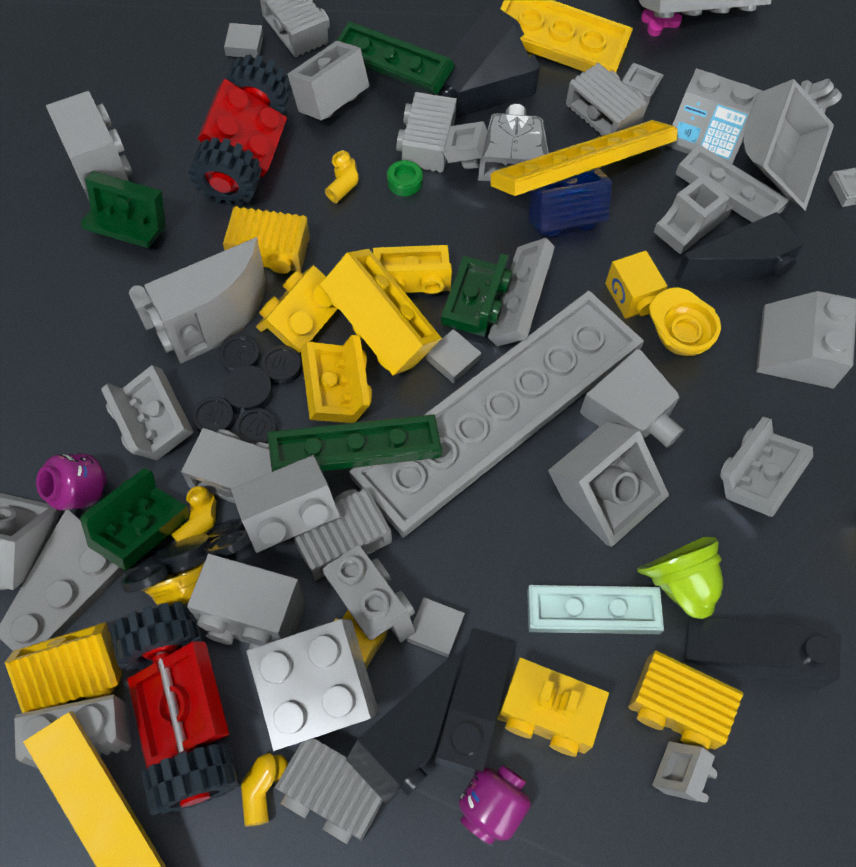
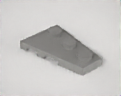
[0,510,124,651]

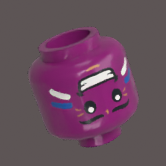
[36,453,107,511]
[458,764,531,844]

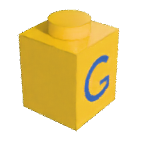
[605,251,668,319]

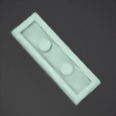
[527,585,664,634]

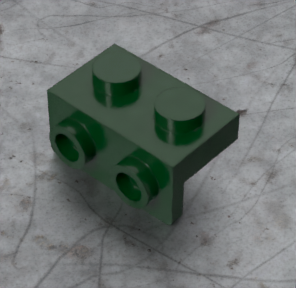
[81,171,166,248]
[441,253,513,337]
[80,467,189,571]

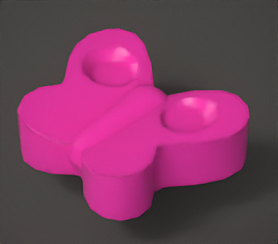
[641,9,682,36]

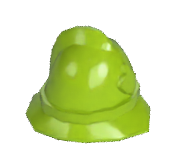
[637,537,723,619]

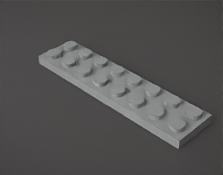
[349,291,644,538]

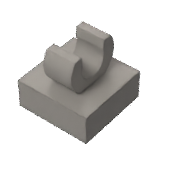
[443,121,488,170]
[652,742,717,803]

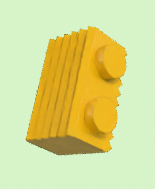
[223,206,310,274]
[5,622,122,713]
[628,650,743,751]

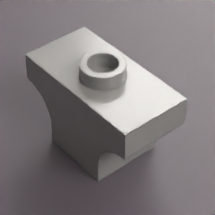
[654,175,733,255]

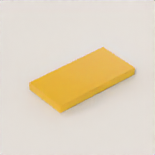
[500,0,633,73]

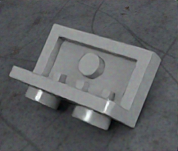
[101,365,194,461]
[720,417,813,517]
[323,544,415,643]

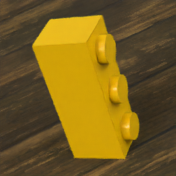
[320,249,442,376]

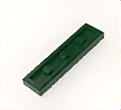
[337,21,455,95]
[267,414,443,472]

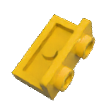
[373,245,452,294]
[256,265,337,353]
[301,335,372,423]

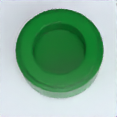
[387,160,423,196]

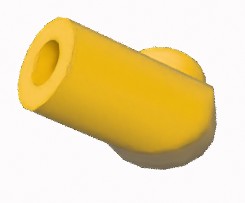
[325,150,359,203]
[171,486,217,542]
[241,753,288,827]

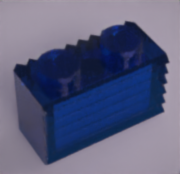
[529,168,612,236]

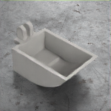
[744,79,842,211]
[129,237,267,364]

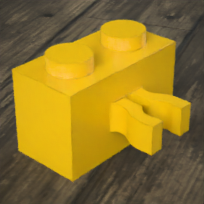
[497,658,609,757]

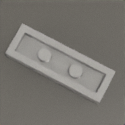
[676,144,789,223]
[488,238,555,346]

